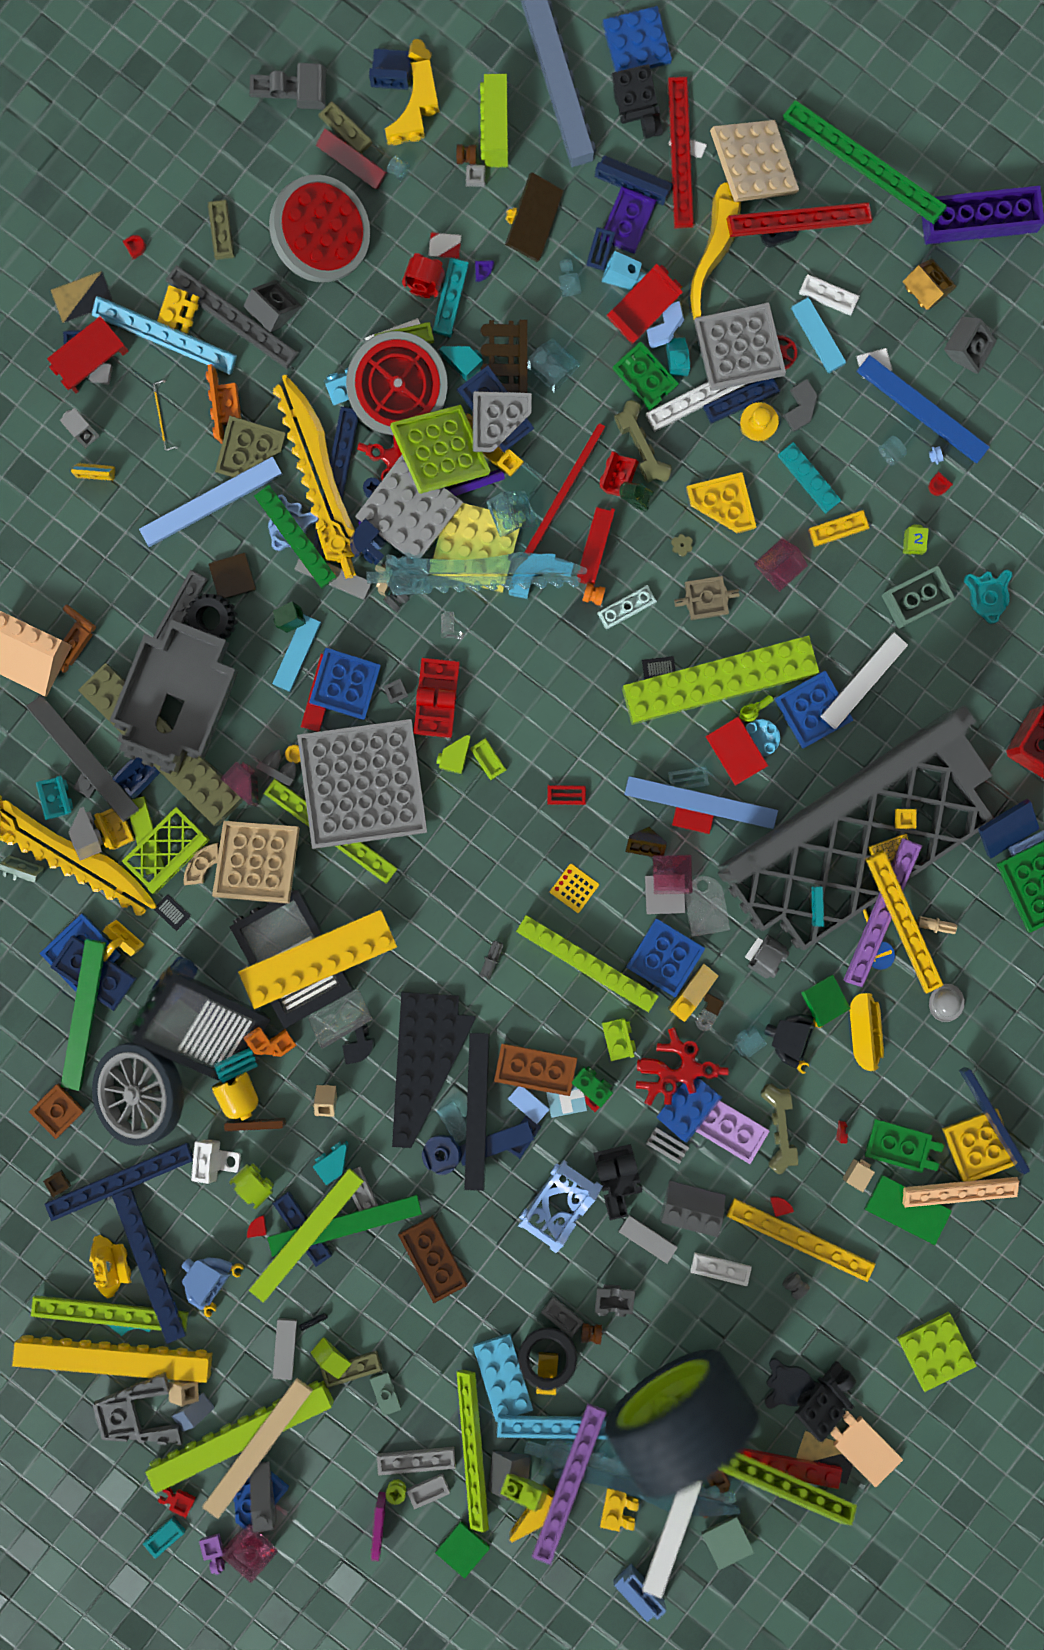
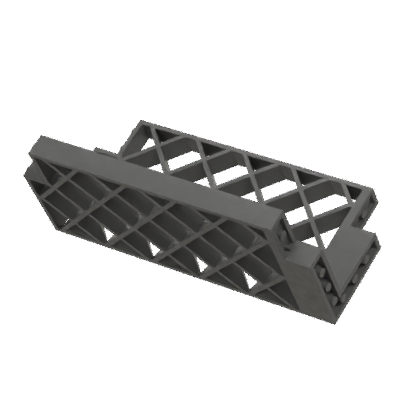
[717,706,994,950]

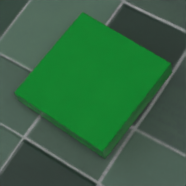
[801,975,850,1027]
[435,1520,490,1579]

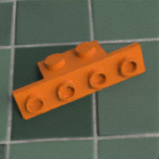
[206,364,241,444]

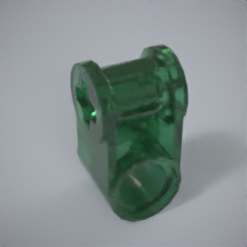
[619,482,654,512]

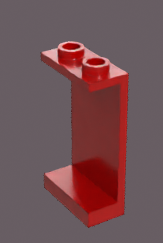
[606,263,683,344]
[47,316,129,393]

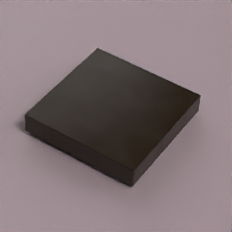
[208,553,257,599]

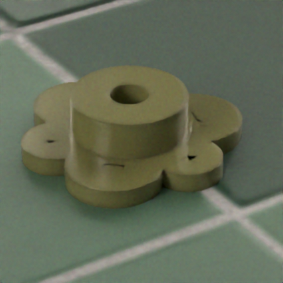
[671,534,692,557]

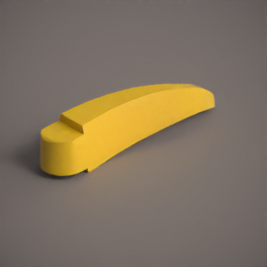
[690,182,741,319]

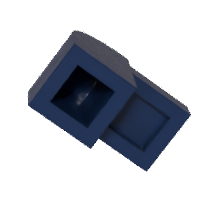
[350,518,384,565]

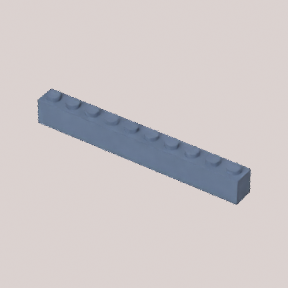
[521,0,596,167]

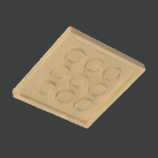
[710,120,799,202]
[212,821,300,904]

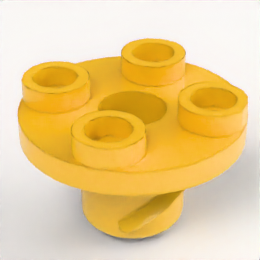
[740,402,779,441]

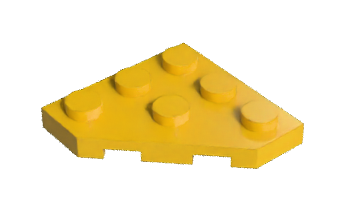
[686,472,756,533]

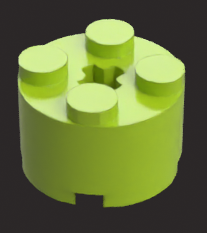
[229,1163,274,1209]

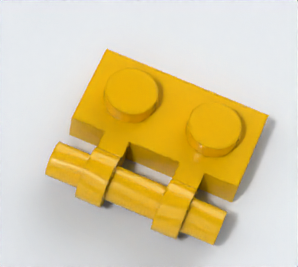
[157,285,200,334]

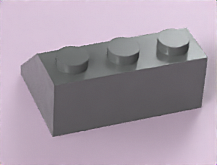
[660,1180,726,1238]

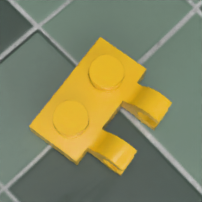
[600,1486,639,1532]

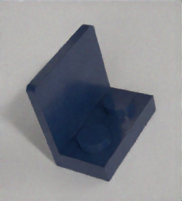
[369,49,411,90]

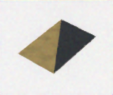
[51,271,114,323]
[796,1431,853,1485]

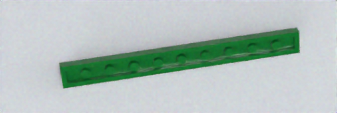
[783,100,947,224]

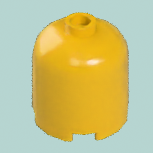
[211,1072,258,1120]

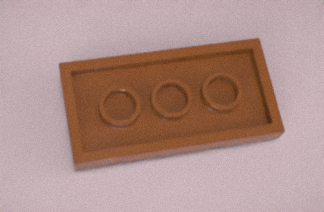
[494,1043,577,1096]

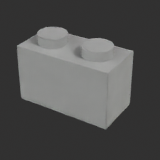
[60,408,99,448]

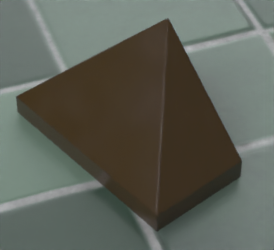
[625,827,667,859]

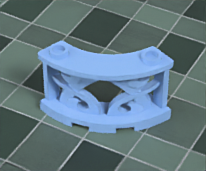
[518,1160,603,1253]

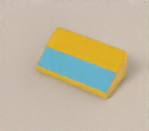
[71,463,115,481]

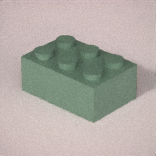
[881,566,956,629]

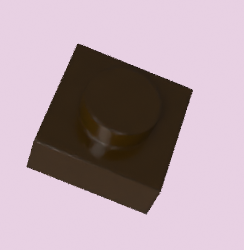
[43,1170,71,1197]

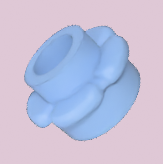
[929,446,944,465]

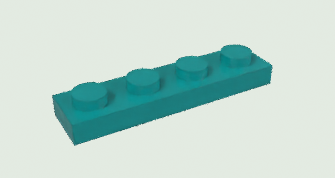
[432,258,469,337]
[778,442,842,514]

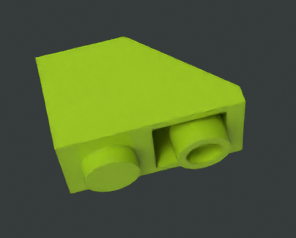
[500,1474,549,1511]

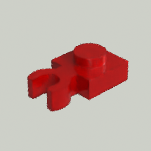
[158,1487,196,1518]

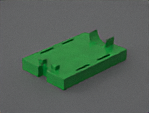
[612,341,679,411]

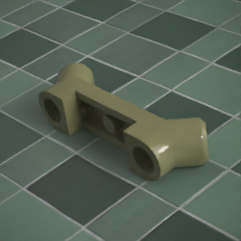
[614,400,672,483]
[761,1083,798,1174]

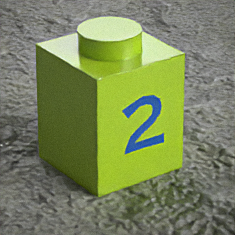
[903,525,929,555]

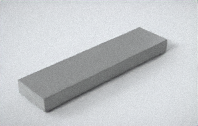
[295,559,372,600]
[377,1446,456,1476]

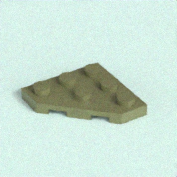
[215,416,286,478]

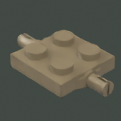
[674,576,740,621]

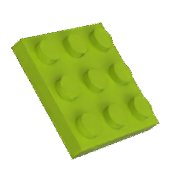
[897,1312,977,1392]

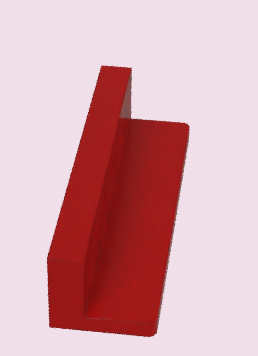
[576,507,615,585]

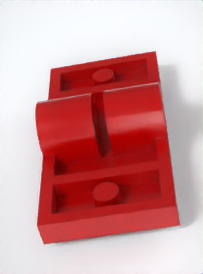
[413,658,460,738]

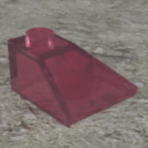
[653,855,693,894]

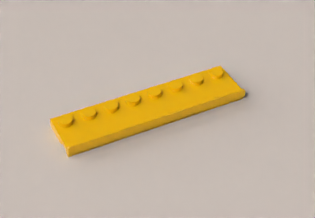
[238,910,398,1009]

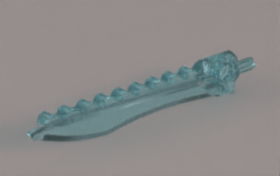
[366,552,587,595]

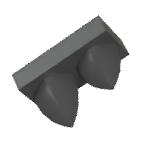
[256,750,296,787]

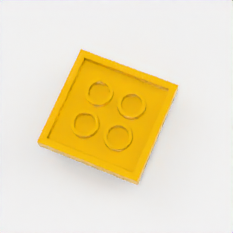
[942,1108,1015,1182]

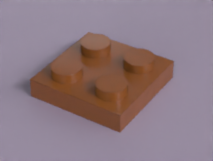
[29,1083,85,1139]

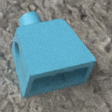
[602,251,646,289]

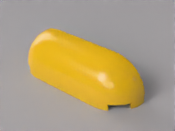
[850,993,884,1071]

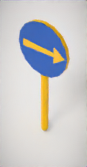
[863,909,895,970]

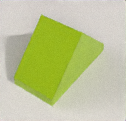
[310,1337,352,1379]

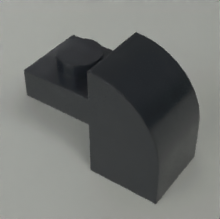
[342,1020,375,1065]

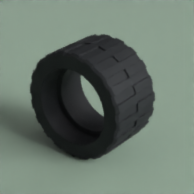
[518,1327,577,1391]

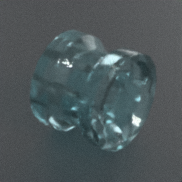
[387,155,410,181]

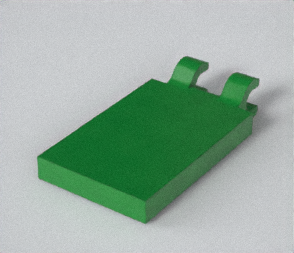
[864,1118,944,1173]

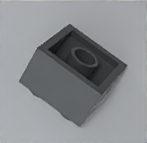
[244,280,302,332]
[944,317,997,374]

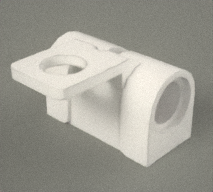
[191,1140,241,1184]

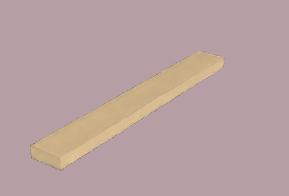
[202,1378,312,1519]

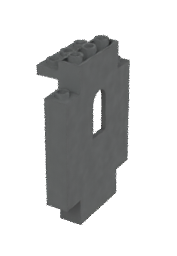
[110,619,238,774]

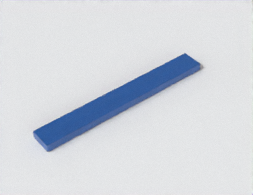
[856,355,990,464]

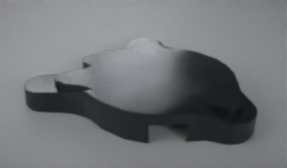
[765,1358,817,1409]

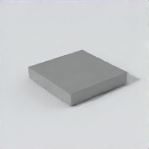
[645,875,685,914]

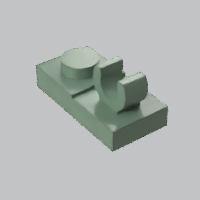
[0,855,44,883]

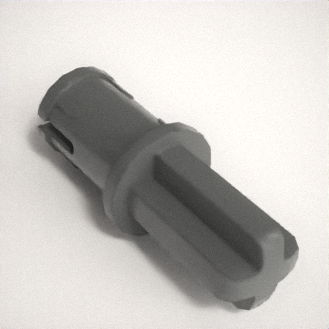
[479,941,503,979]

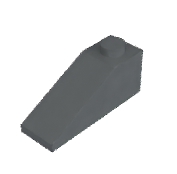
[250,1461,277,1532]

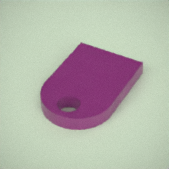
[371,1492,386,1561]

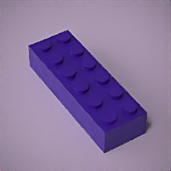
[921,186,1044,244]

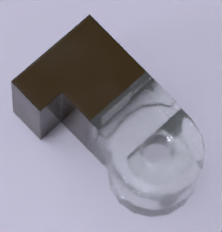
[695,993,724,1031]

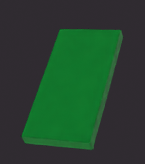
[864,1174,952,1245]

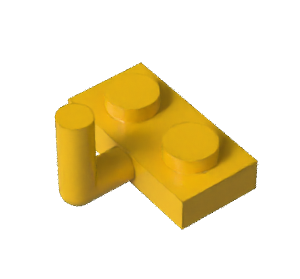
[103,920,145,961]

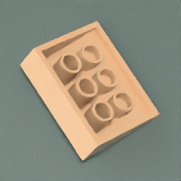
[0,611,72,697]

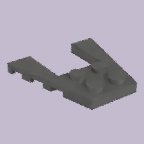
[93,1372,183,1446]

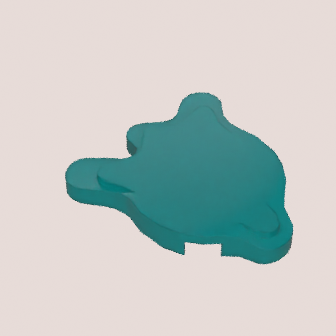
[963,570,1013,624]

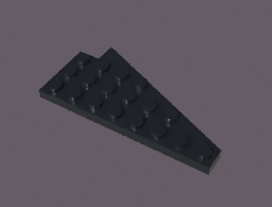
[392,992,476,1148]

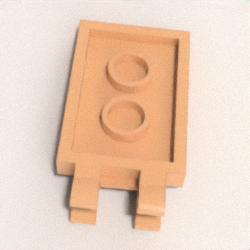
[830,1410,903,1488]

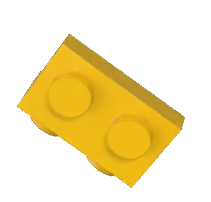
[94,808,135,850]

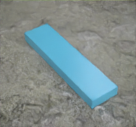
[791,297,846,374]
[272,614,321,692]

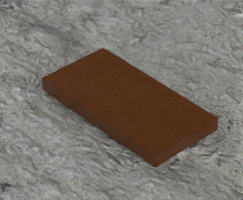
[398,1215,468,1304]

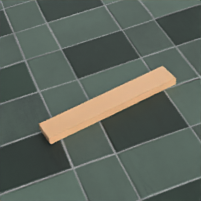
[903,1177,1019,1207]

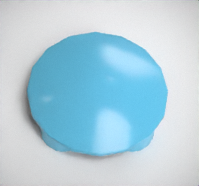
[746,719,780,756]

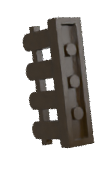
[480,319,527,393]

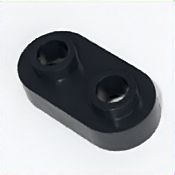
[761,231,799,247]

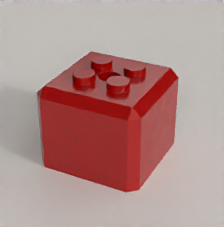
[1006,705,1044,779]

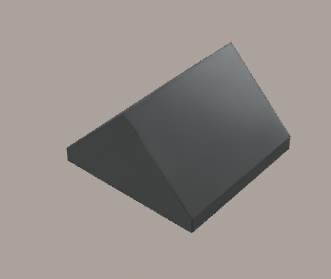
[488,1450,531,1501]

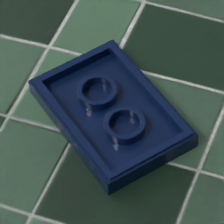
[978,799,1040,858]

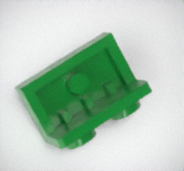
[572,1065,613,1107]

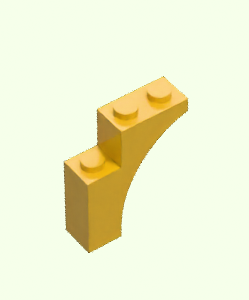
[385,59,439,145]

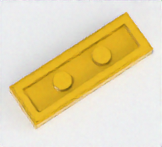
[808,510,870,547]

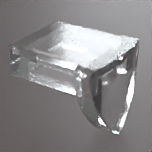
[441,611,464,639]

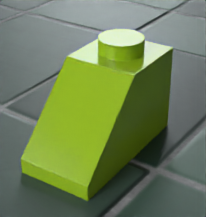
[436,735,471,774]

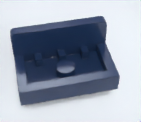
[113,757,161,799]

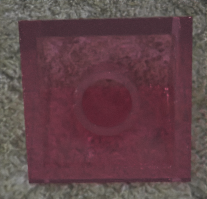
[754,538,808,592]

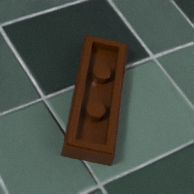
[224,1118,286,1131]

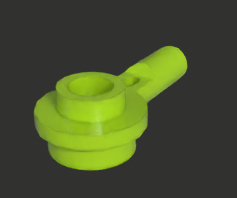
[740,695,774,722]

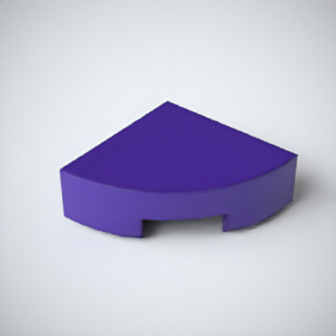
[475,260,494,282]

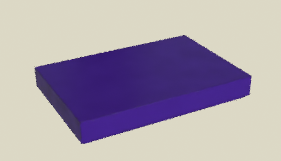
[600,186,657,254]

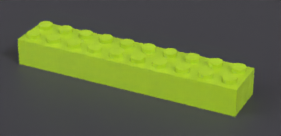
[622,636,819,725]

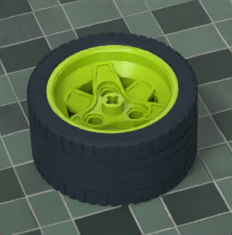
[604,1349,759,1499]

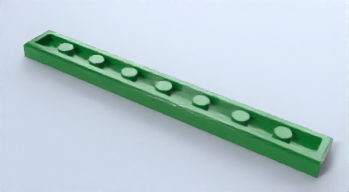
[61,938,106,1091]
[267,1194,422,1256]

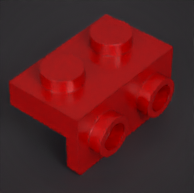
[599,451,639,498]

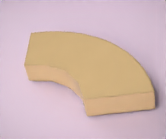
[184,843,219,885]

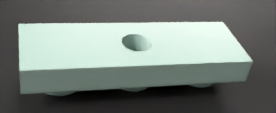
[597,585,657,630]

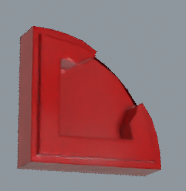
[836,1121,848,1144]
[770,1196,794,1217]
[247,1214,267,1238]

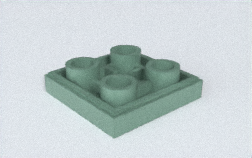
[701,1515,754,1570]

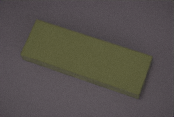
[319,101,372,154]
[208,200,235,260]
[321,1350,383,1388]

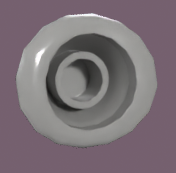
[929,984,964,1022]

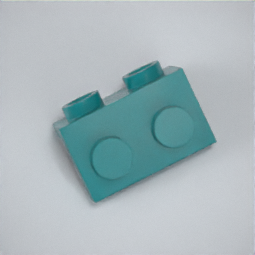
[36,775,73,820]

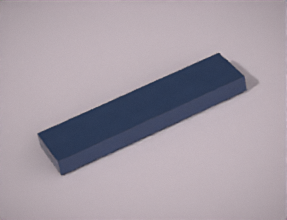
[703,378,780,424]
[459,1121,535,1166]
[272,1191,333,1267]

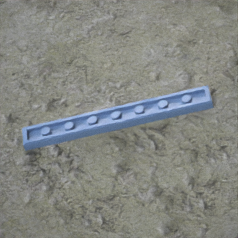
[624,776,778,829]

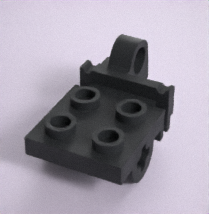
[612,64,663,139]
[593,1144,643,1221]
[794,1361,856,1443]

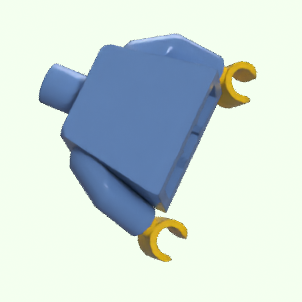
[182,1257,244,1317]

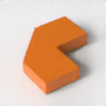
[243,1026,297,1057]

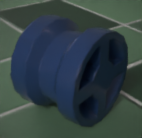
[363,478,381,498]

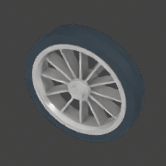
[92,1042,184,1146]

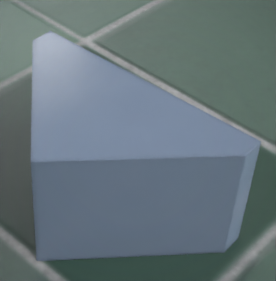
[171,1392,215,1432]

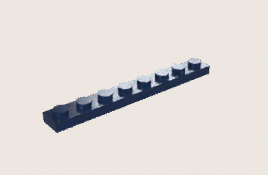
[112,1188,187,1344]

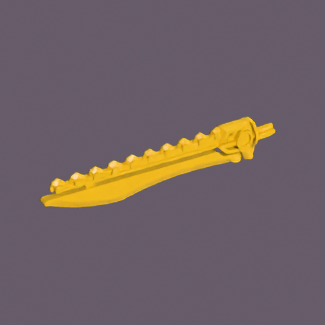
[273,375,362,579]
[0,795,157,916]

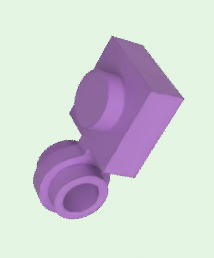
[199,1533,225,1575]

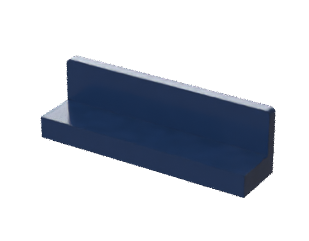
[595,155,672,206]

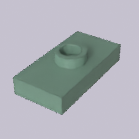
[370,1371,402,1416]

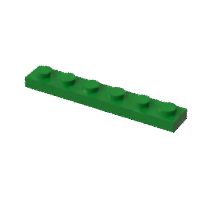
[254,485,337,589]

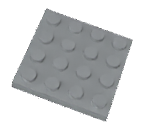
[694,303,786,391]
[355,455,463,564]

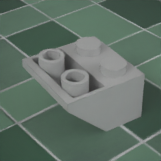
[69,807,103,860]

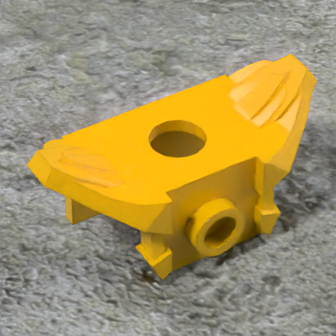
[89,1235,131,1299]

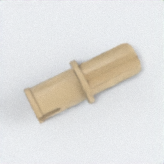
[917,916,957,934]

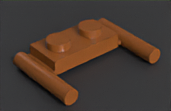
[60,604,96,673]

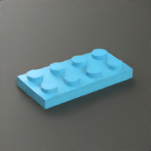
[473,1333,533,1422]

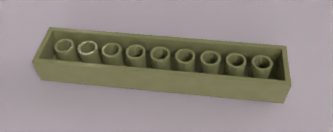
[78,663,245,826]

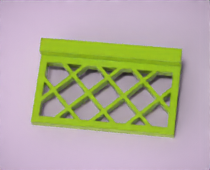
[122,807,211,894]

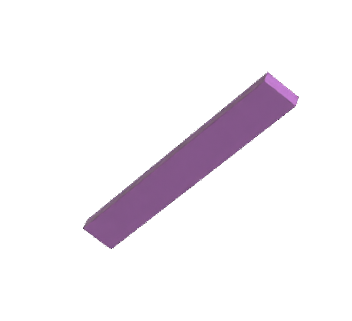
[843,838,922,988]
[532,1403,606,1565]

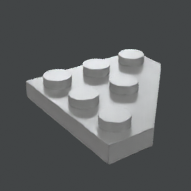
[473,392,531,452]

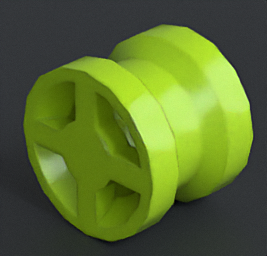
[386,1479,406,1505]

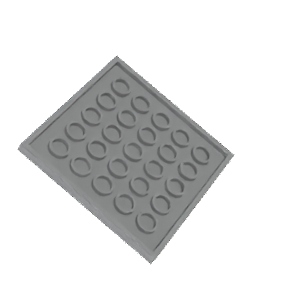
[297,719,427,849]

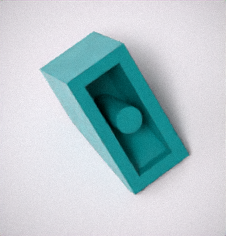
[666,337,690,377]
[440,346,483,381]

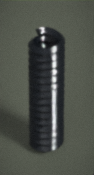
[299,1312,328,1331]

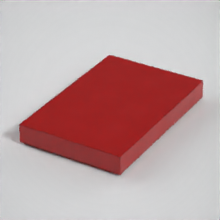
[705,716,769,785]

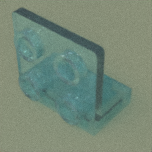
[486,491,538,537]

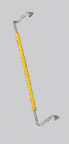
[153,380,178,451]

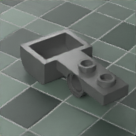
[250,63,326,110]

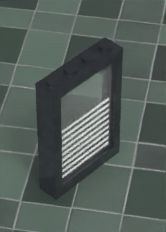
[229,888,354,1029]
[127,966,271,1086]

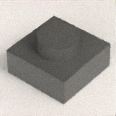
[383,679,408,704]
[73,773,96,798]

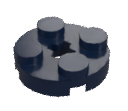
[422,1135,461,1175]

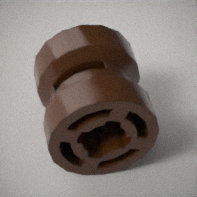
[457,144,476,165]
[581,1323,602,1345]

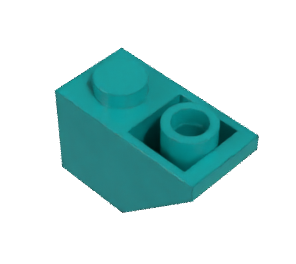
[313,1141,349,1185]

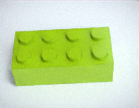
[480,74,508,167]

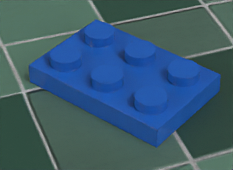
[656,1077,722,1143]

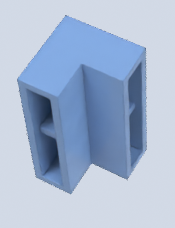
[613,1564,666,1622]

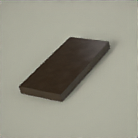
[505,172,564,262]

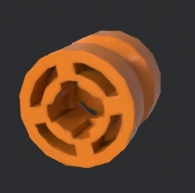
[582,583,606,606]

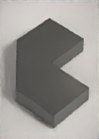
[784,379,817,432]

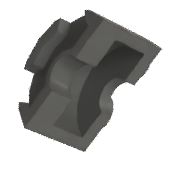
[747,934,790,979]
[595,1285,635,1317]

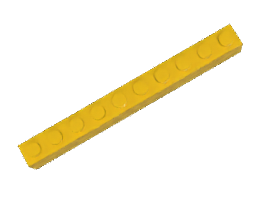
[12,1335,212,1383]

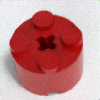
[402,253,445,299]

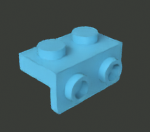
[324,368,349,406]

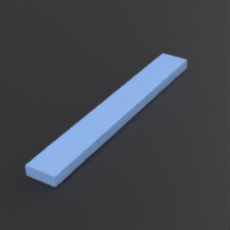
[139,457,282,547]

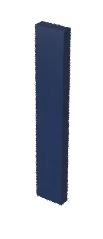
[959,1067,1030,1175]

